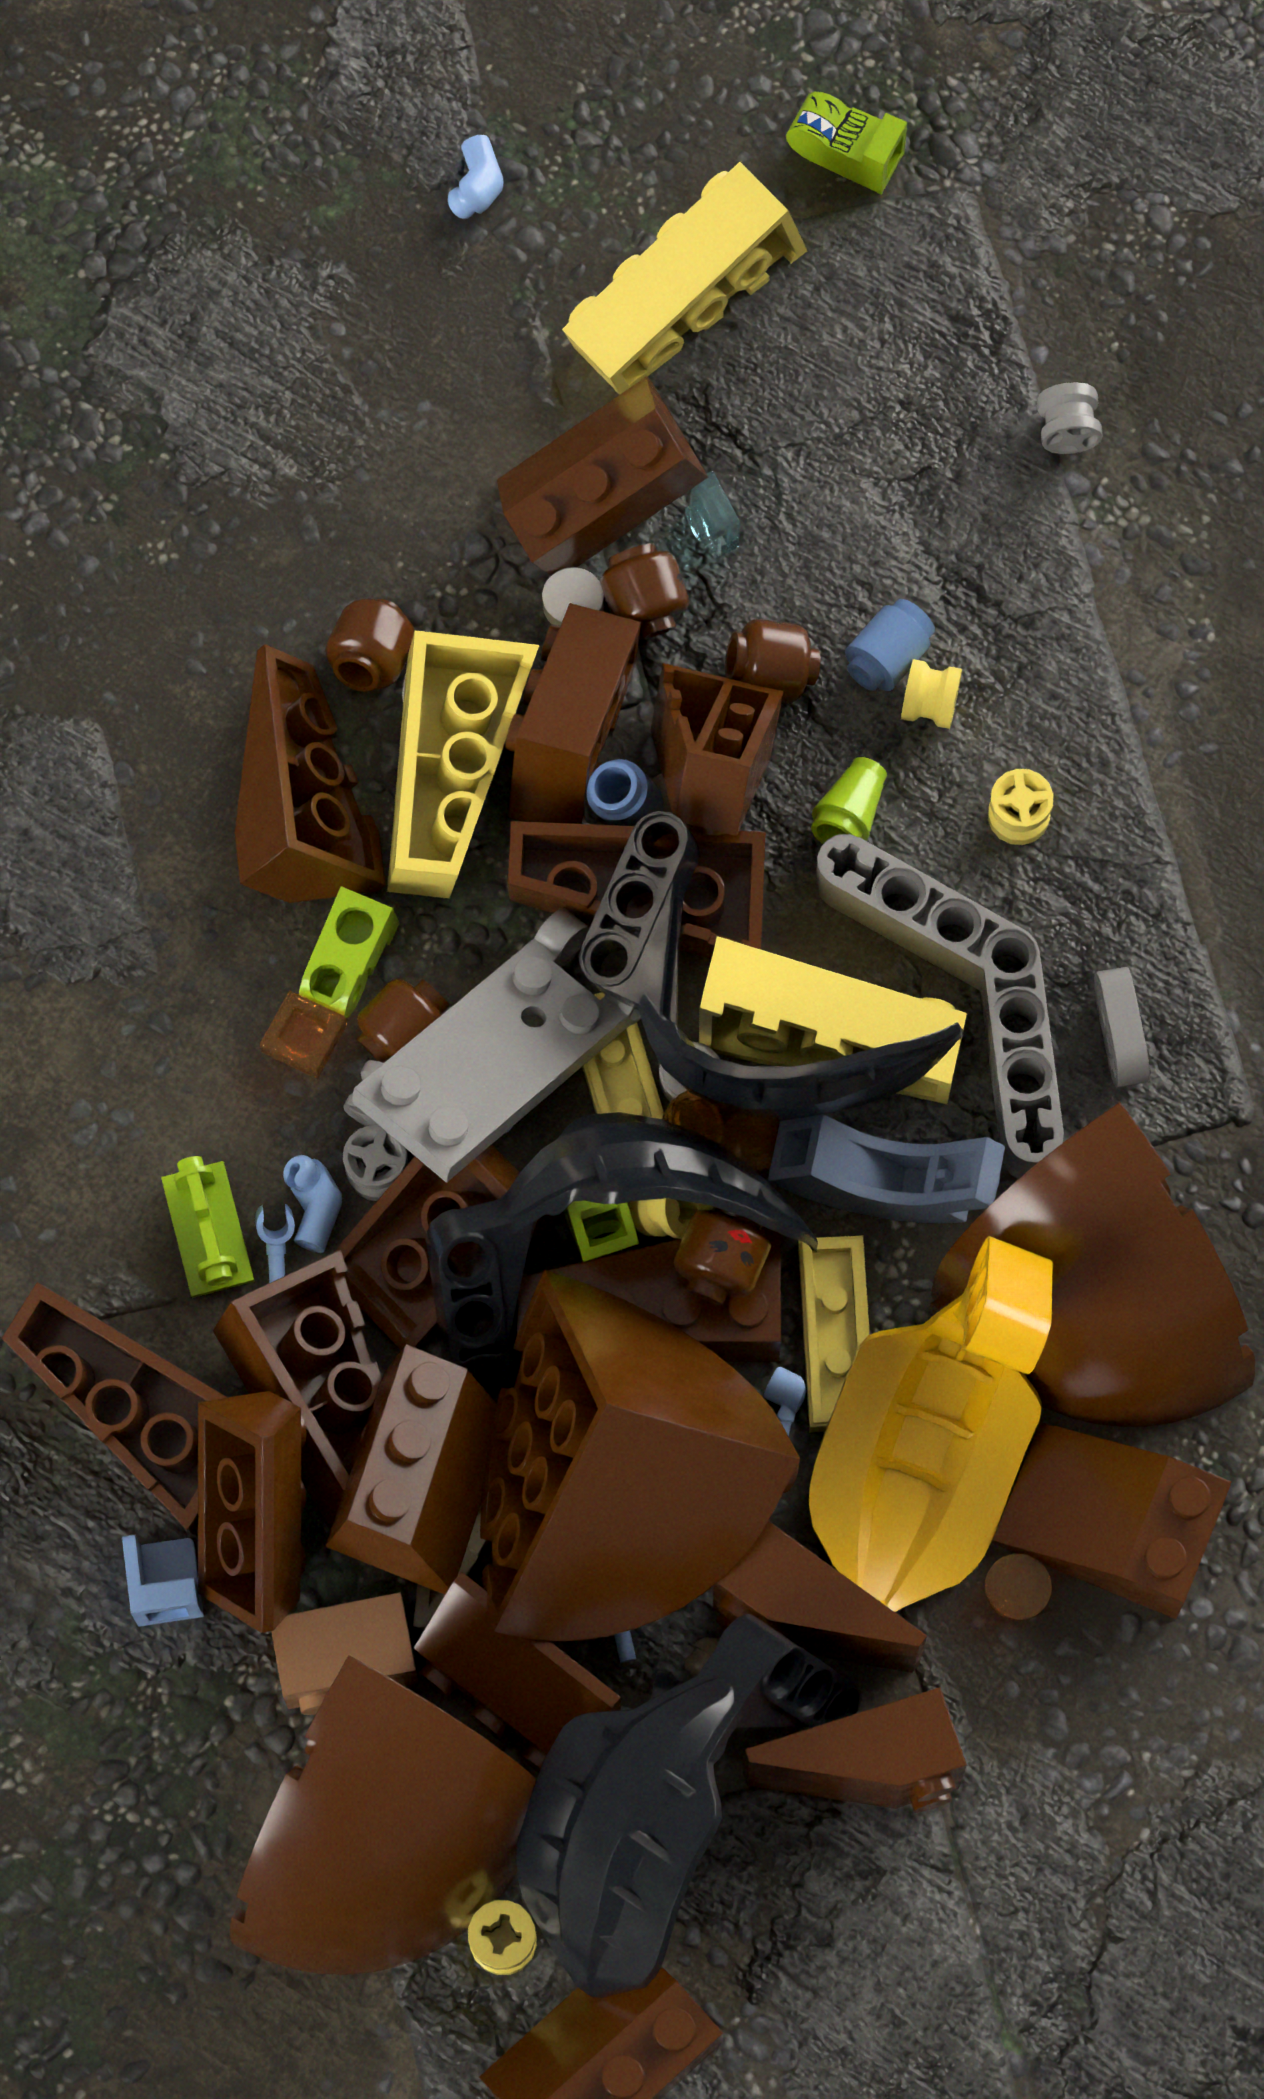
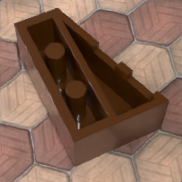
[505,603,641,824]
[651,663,784,836]

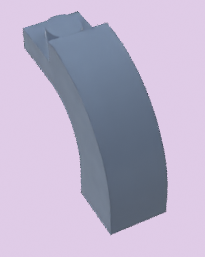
[768,1114,1005,1224]

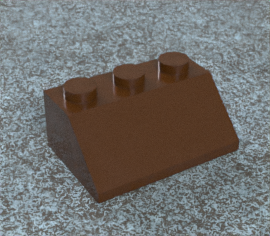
[497,376,708,576]
[325,1344,497,1595]
[198,1391,306,1633]
[414,1572,621,1773]
[479,1967,723,2099]

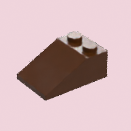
[332,1144,559,1350]
[992,1422,1232,1619]
[713,1521,927,1673]
[743,1687,967,1813]

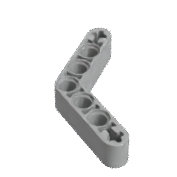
[816,834,1064,1179]

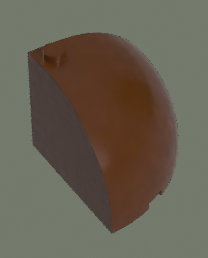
[930,1102,1255,1427]
[480,1270,800,1641]
[230,1655,536,1975]

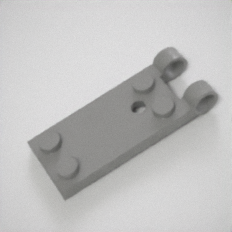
[352,908,641,1183]

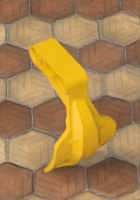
[809,1236,1053,1612]

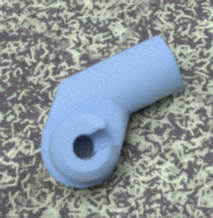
[447,135,504,219]
[283,1155,342,1253]

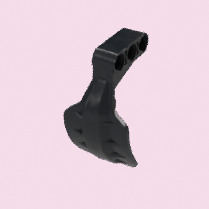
[579,811,963,1118]
[426,1112,818,1403]
[516,1614,862,1998]

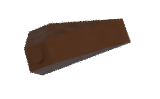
[235,644,386,903]

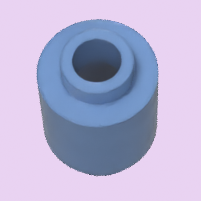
[845,599,935,691]
[587,759,663,826]

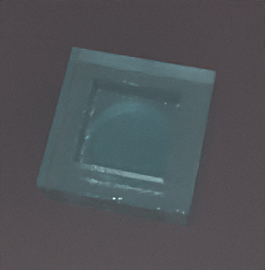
[685,471,740,557]

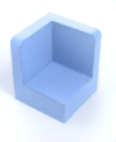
[122,1534,204,1627]

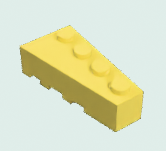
[562,162,807,395]
[387,630,539,899]
[699,936,967,1104]

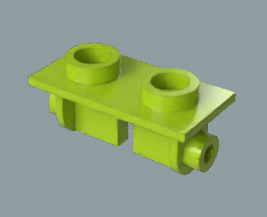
[161,1156,255,1298]

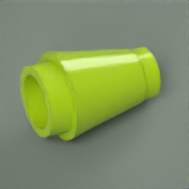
[811,757,887,844]

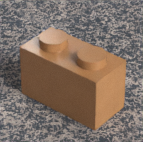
[271,1592,419,1715]

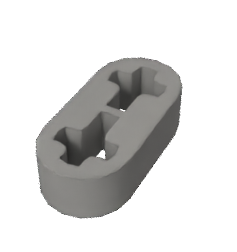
[1094,967,1150,1088]

